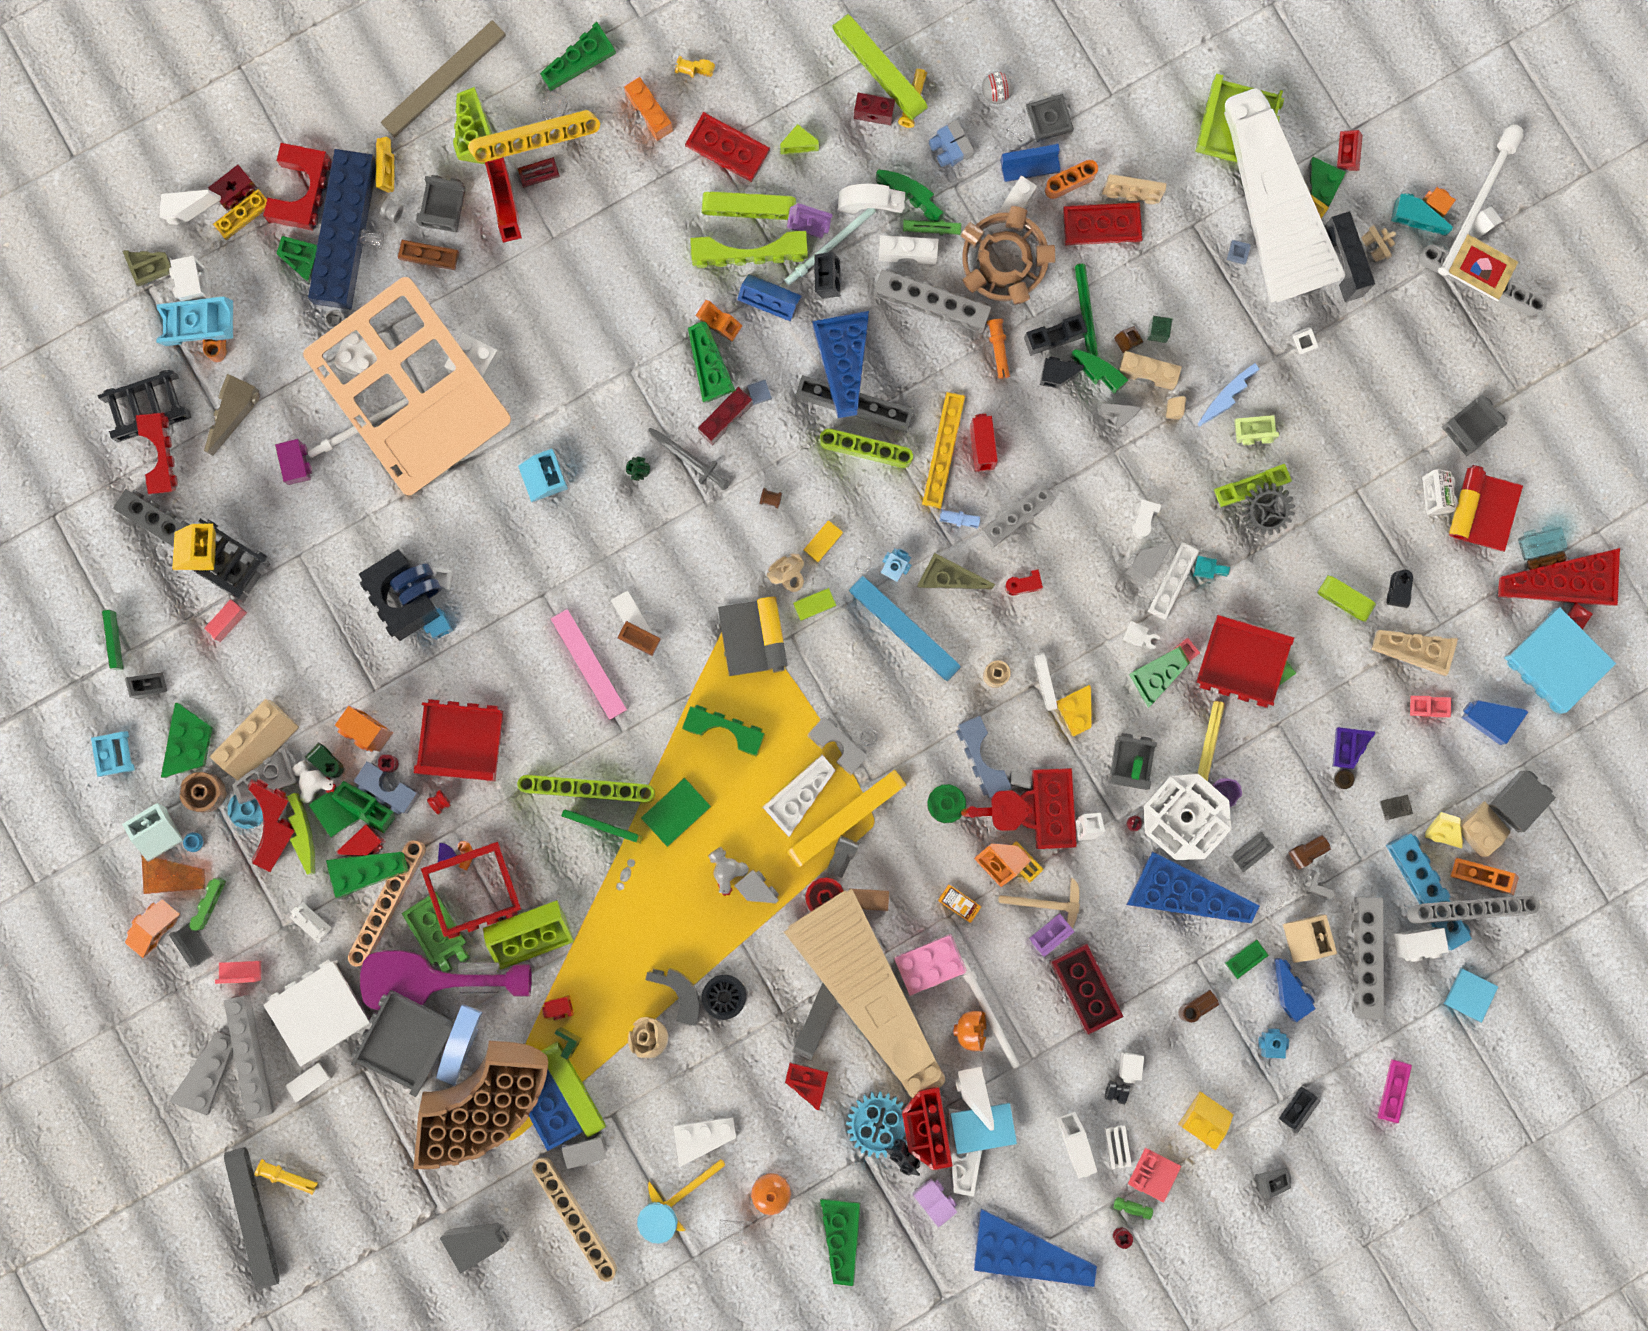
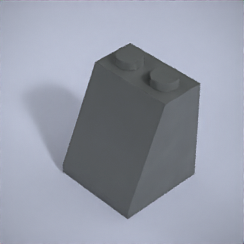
[440,1223,509,1274]

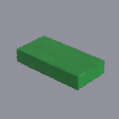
[1225,939,1269,979]

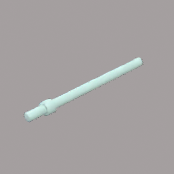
[785,208,876,286]

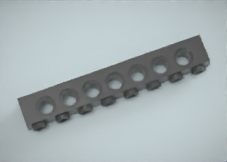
[112,489,262,594]

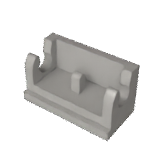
[562,1131,607,1169]

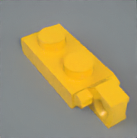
[375,137,394,193]

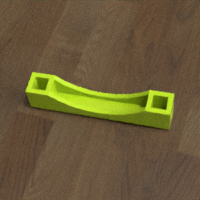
[690,231,808,268]

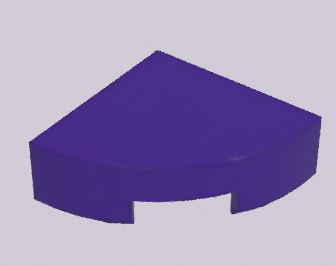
[437,843,457,862]

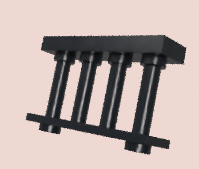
[98,370,192,443]
[192,518,270,603]

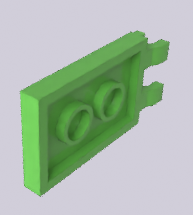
[401,892,470,973]

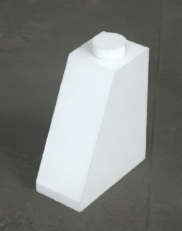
[1056,1112,1097,1179]

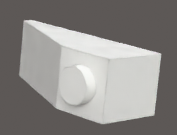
[988,176,1037,233]
[159,190,221,225]
[955,1067,994,1131]

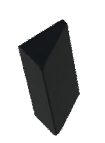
[1279,1086,1321,1133]

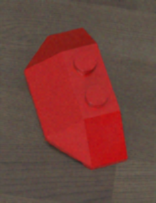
[902,1087,953,1170]

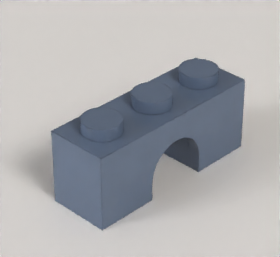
[354,761,420,815]

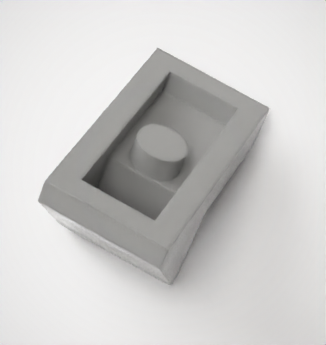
[1098,403,1140,432]

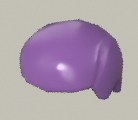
[1212,778,1242,807]

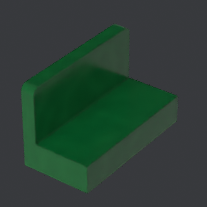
[554,1027,582,1060]

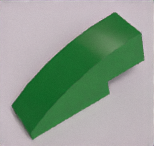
[1070,349,1128,394]
[332,781,396,833]

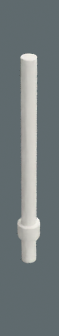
[307,398,409,458]
[962,957,1020,1069]

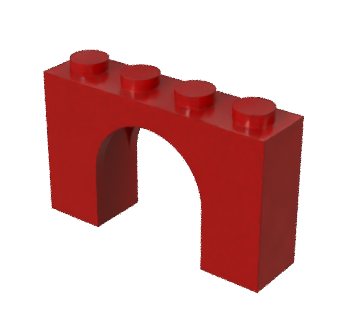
[263,143,331,231]

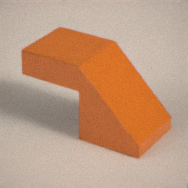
[695,300,743,341]

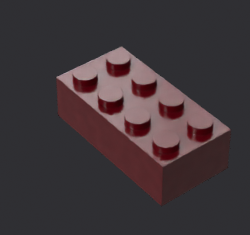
[1049,943,1124,1035]

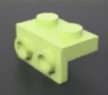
[1234,415,1279,445]

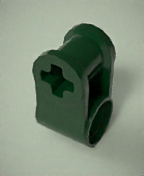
[305,742,344,778]

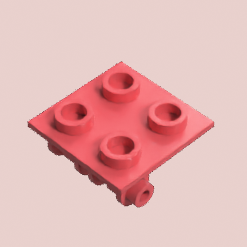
[1128,1148,1181,1203]

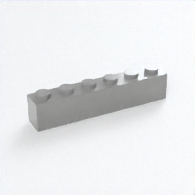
[224,995,273,1120]

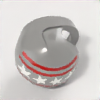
[982,72,1014,104]

